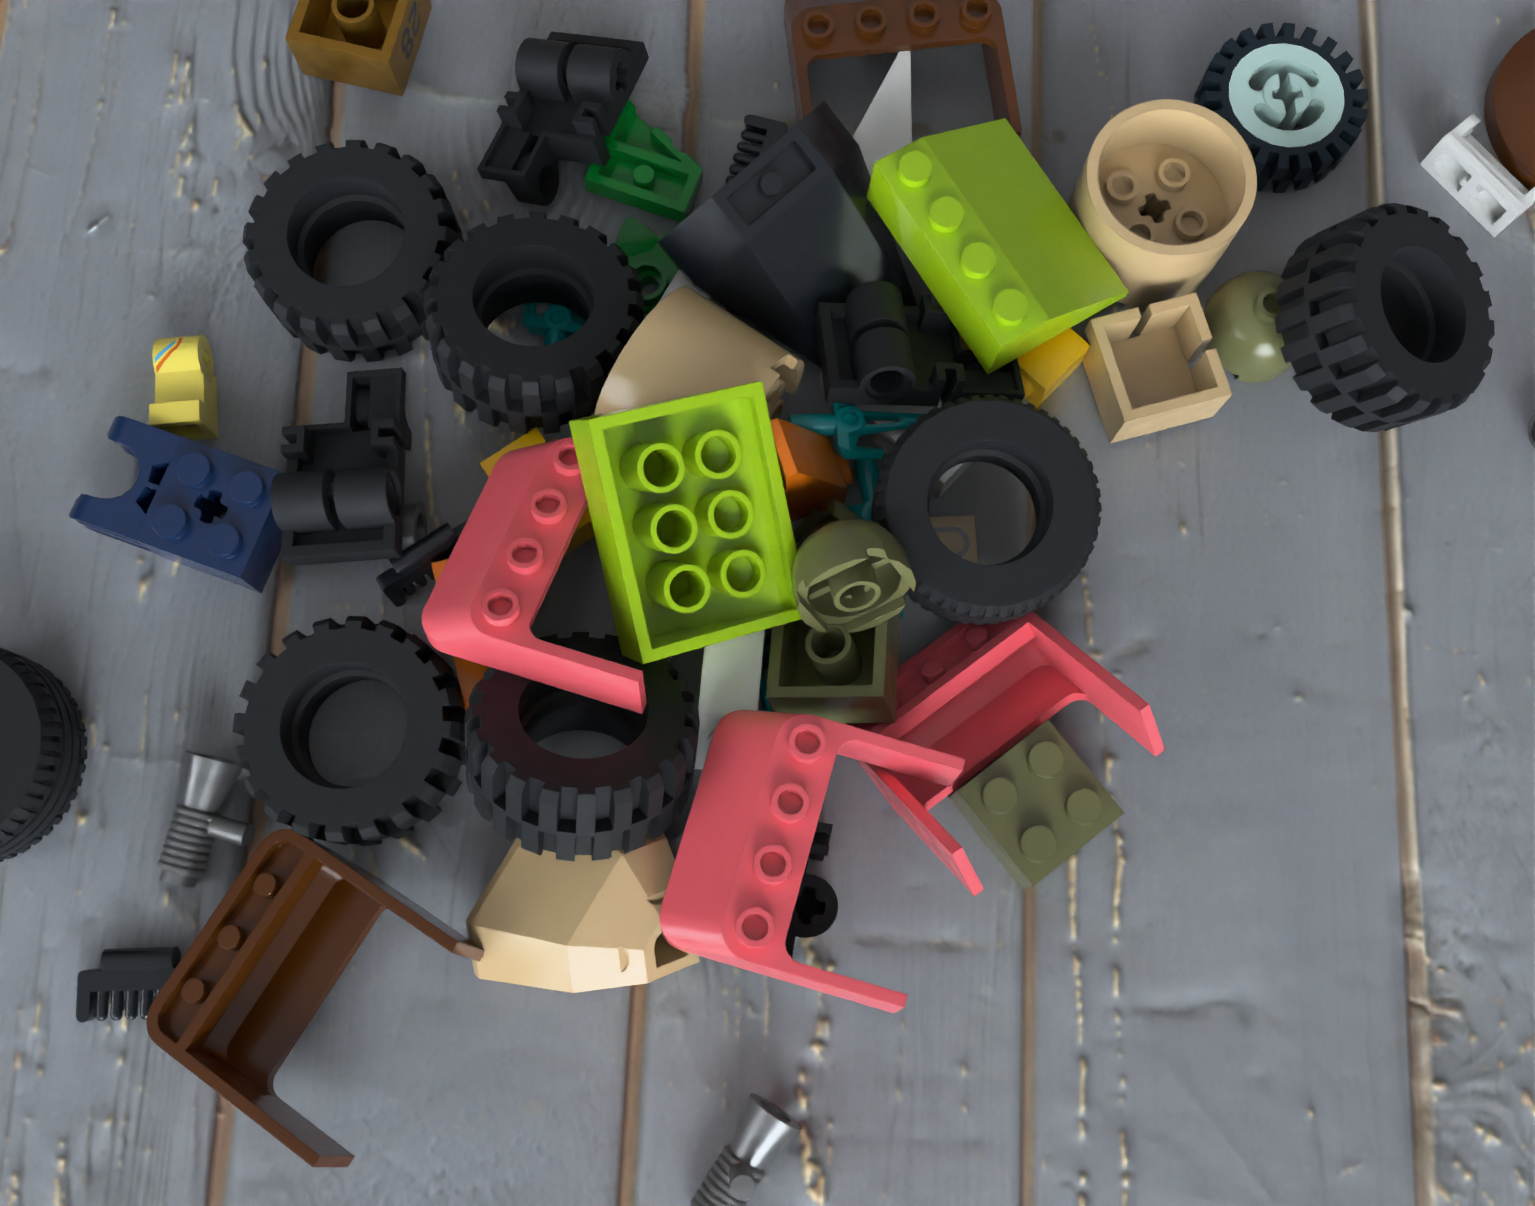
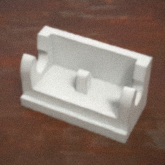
[1420,113,1535,237]

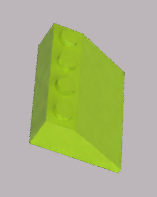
[867,118,1129,374]
[569,381,802,664]

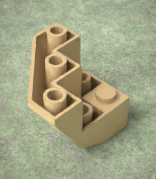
[465,833,699,993]

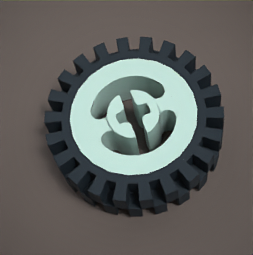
[1194,23,1368,193]

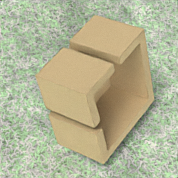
[1081,292,1232,443]

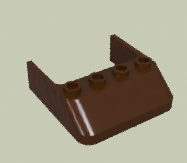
[784,0,1022,138]
[146,829,484,1167]

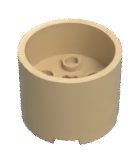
[1067,99,1257,311]
[594,286,804,420]

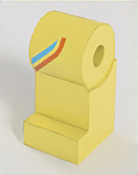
[149,334,219,440]

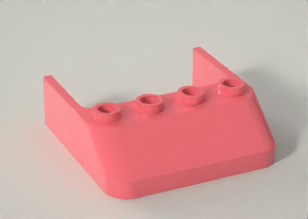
[421,437,647,714]
[843,611,1165,896]
[659,710,965,1013]

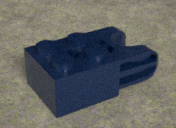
[69,416,283,593]

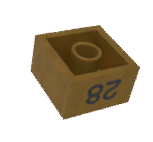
[285,0,432,97]

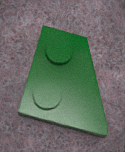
[584,99,703,223]

